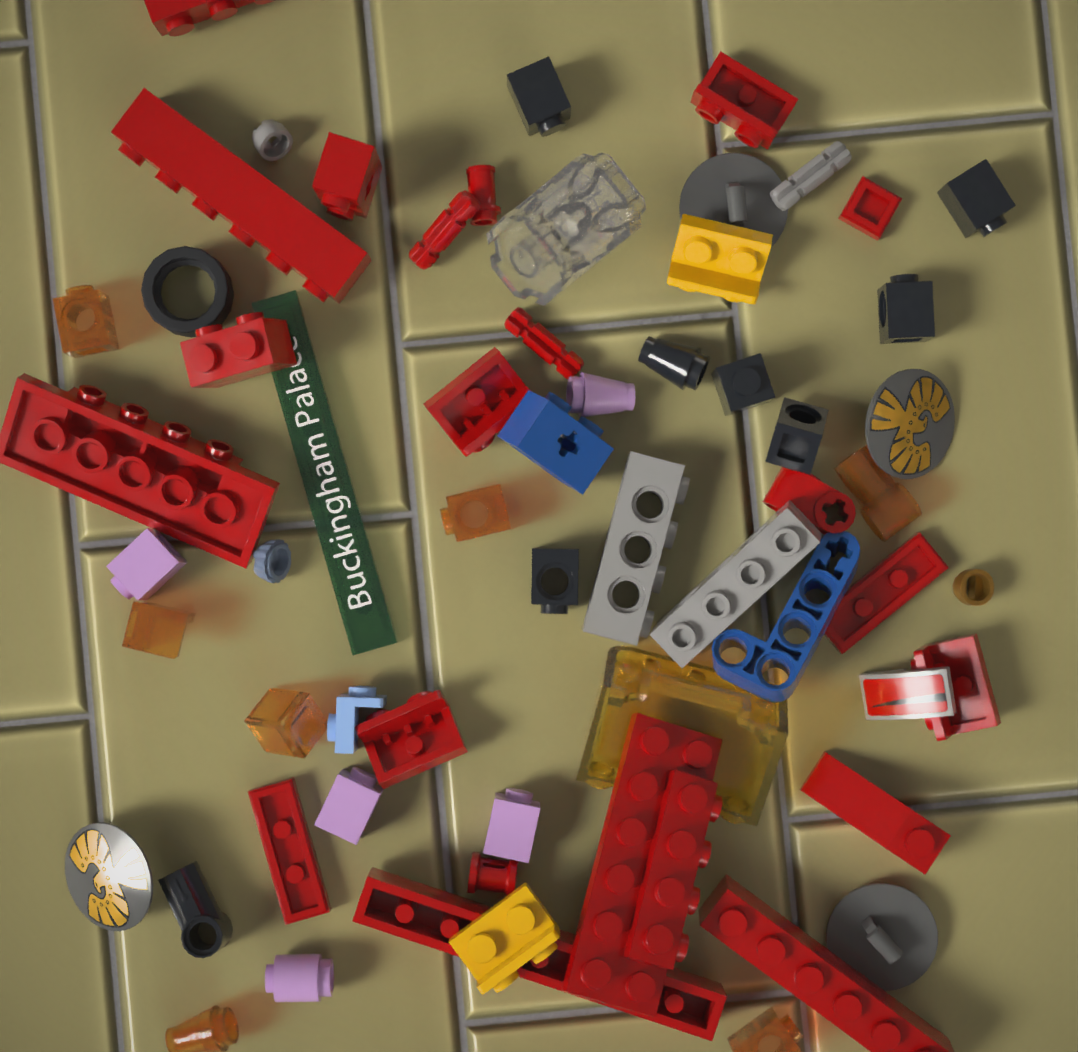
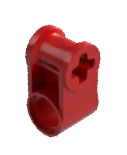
[762,467,856,535]

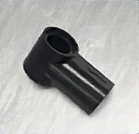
[158,861,233,958]

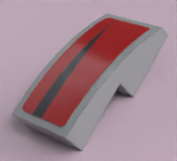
[859,666,956,720]

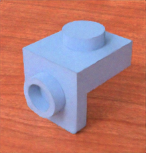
[327,686,387,754]

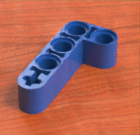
[712,531,860,703]

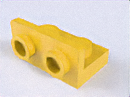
[667,214,773,304]
[449,882,560,995]

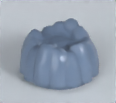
[253,539,291,584]

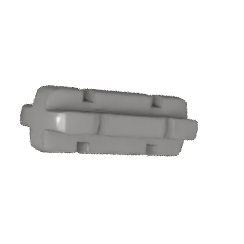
[770,141,852,211]

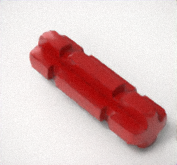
[409,190,481,270]
[504,307,584,380]

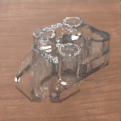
[487,153,646,306]

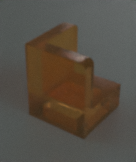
[122,600,196,659]
[244,688,328,759]

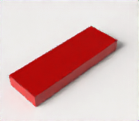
[824,532,949,654]
[248,777,331,925]

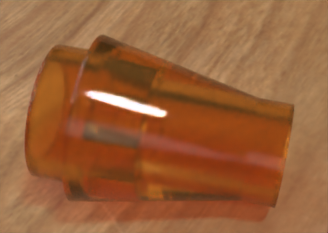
[165,1005,239,1052]

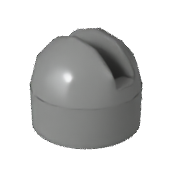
[252,119,293,161]

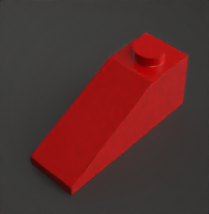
[799,751,951,875]

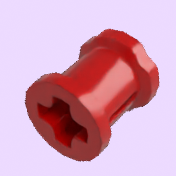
[467,852,518,896]

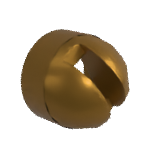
[952,569,994,606]

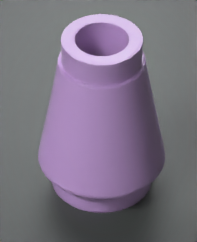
[566,372,635,418]

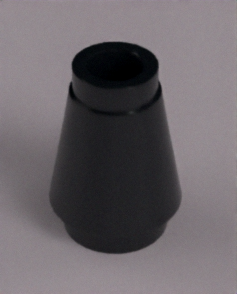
[638,336,710,391]

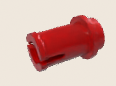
[466,165,501,226]

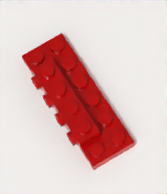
[0,373,280,568]
[561,713,723,1017]

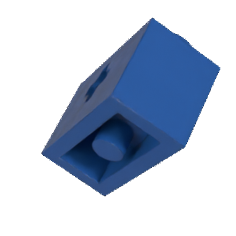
[497,390,614,495]

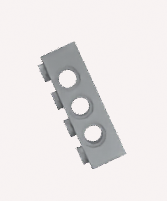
[582,451,690,646]
[650,500,822,668]

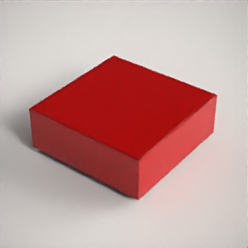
[838,176,903,241]

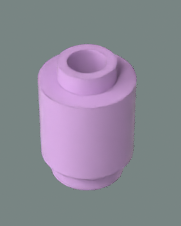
[265,954,334,1002]

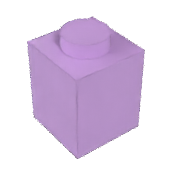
[106,528,188,601]
[314,767,384,845]
[483,788,540,863]

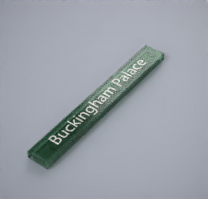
[252,290,398,655]

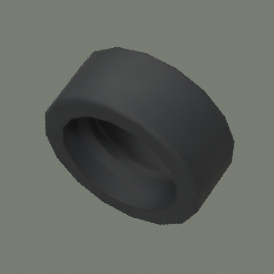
[141,246,234,338]

